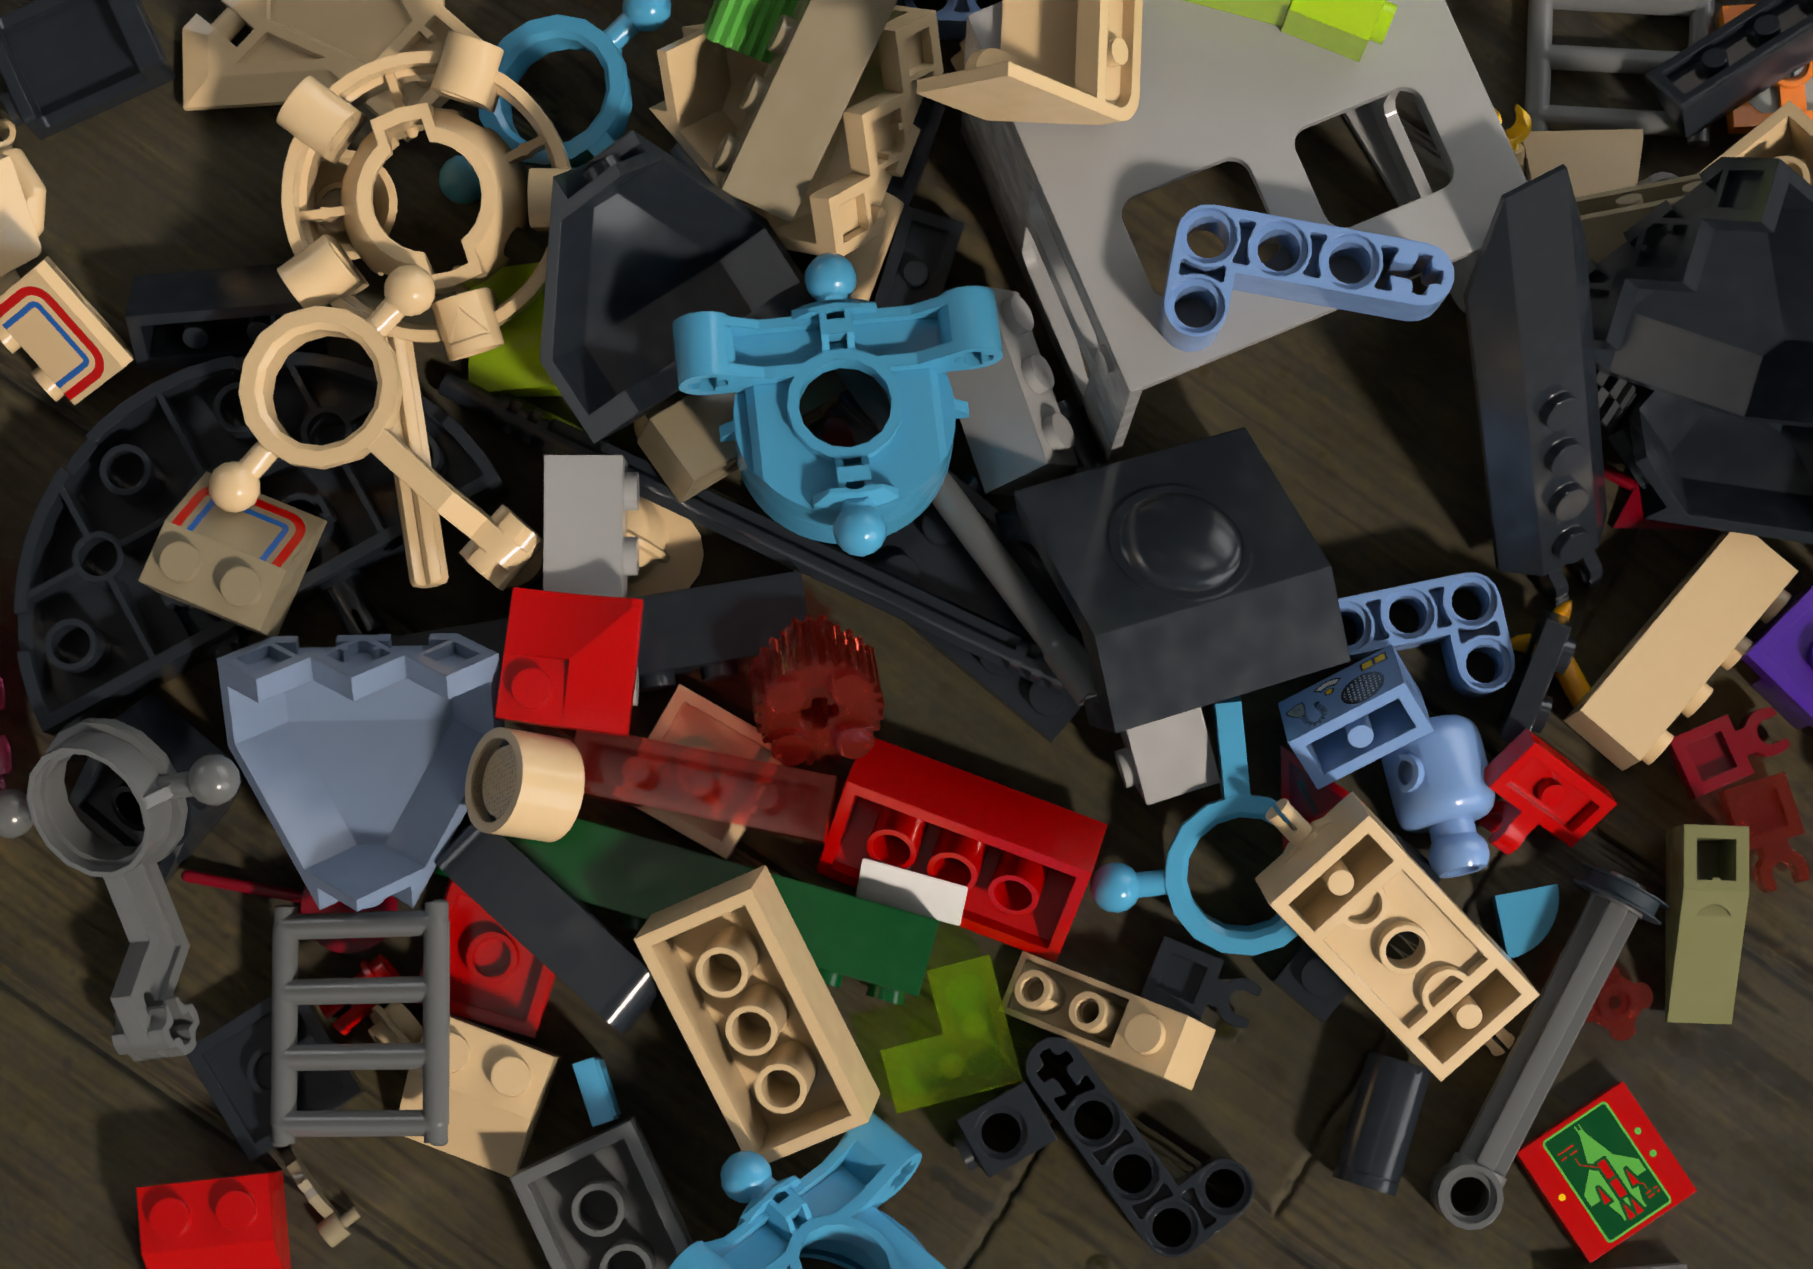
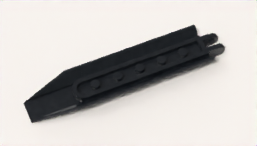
[1463,164,1607,608]

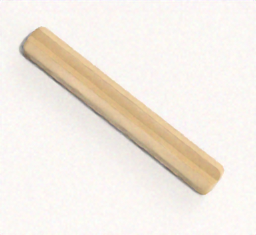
[386,336,449,588]

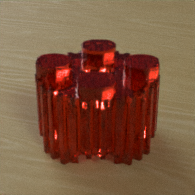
[749,615,885,766]

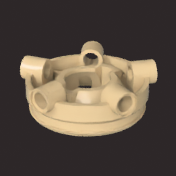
[276,31,574,361]

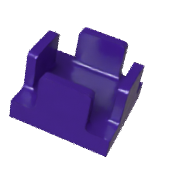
[1741,583,1813,730]

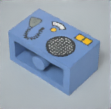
[1278,644,1434,790]

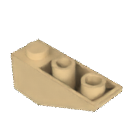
[998,951,1216,1090]

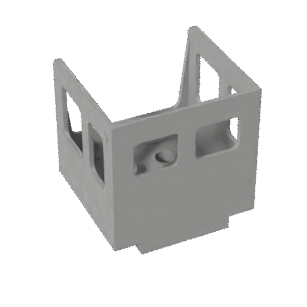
[961,0,1527,461]

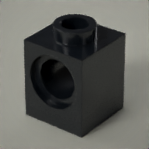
[951,1081,1057,1178]

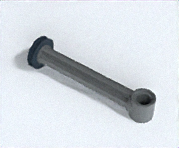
[1429,863,1670,1230]

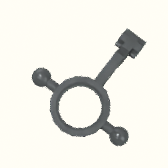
[0,718,241,1061]

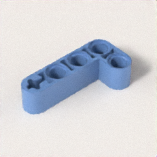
[1159,204,1454,352]
[1338,572,1515,698]

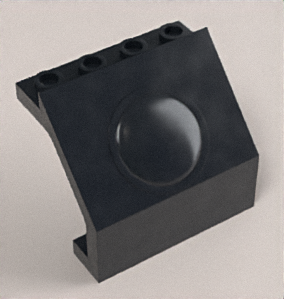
[995,427,1350,733]

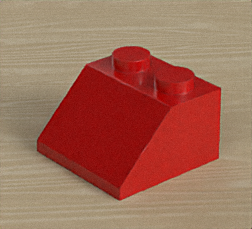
[136,1170,291,1269]

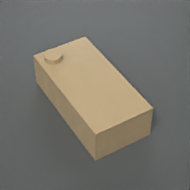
[634,865,880,1163]

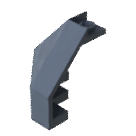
[217,633,505,912]

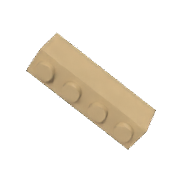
[1563,531,1798,771]

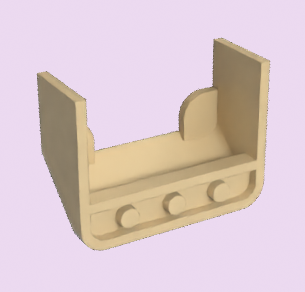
[916,0,1143,125]

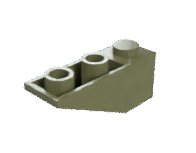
[1665,824,1749,1025]

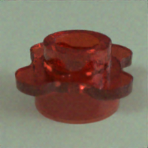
[1585,965,1653,1041]

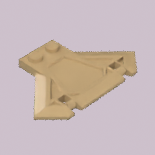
[182,0,483,143]

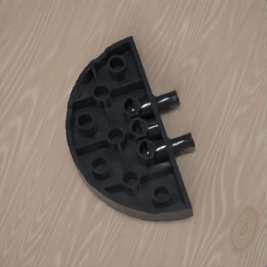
[14,352,511,737]

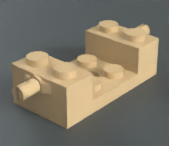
[1255,791,1540,1081]

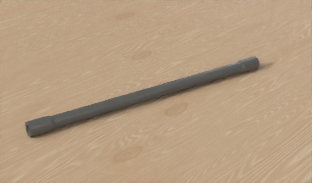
[670,143,1097,706]

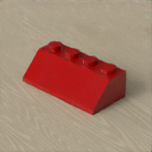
[816,734,1108,962]

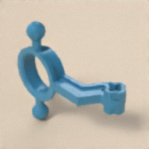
[438,0,672,204]
[1090,695,1298,956]

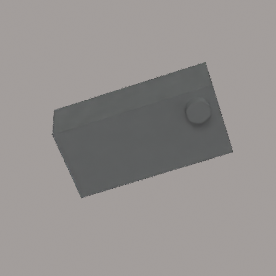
[510,1115,694,1269]

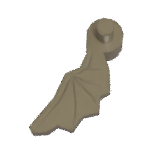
[281,1146,361,1248]

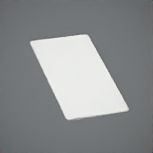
[856,858,968,926]

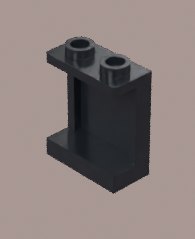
[0,0,177,140]

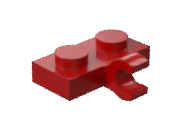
[1477,728,1617,855]

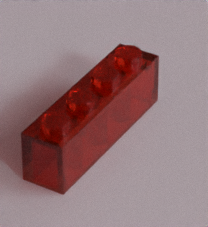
[574,730,839,845]

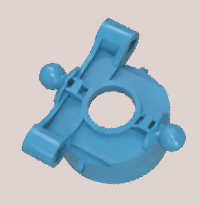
[672,252,1003,557]
[669,1113,947,1269]

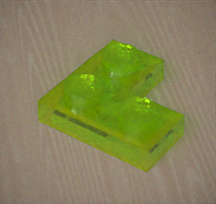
[880,955,1022,1114]

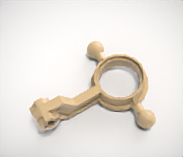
[208,265,544,591]

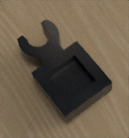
[1139,936,1262,1028]

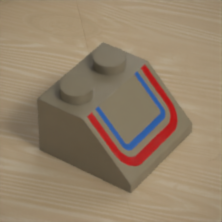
[138,471,327,638]

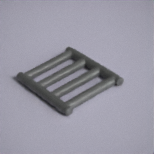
[1525,0,1715,148]
[270,899,450,1147]

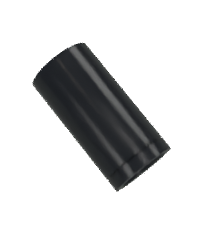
[1332,1051,1431,1196]

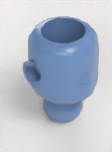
[1381,715,1495,878]

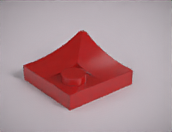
[495,587,644,737]

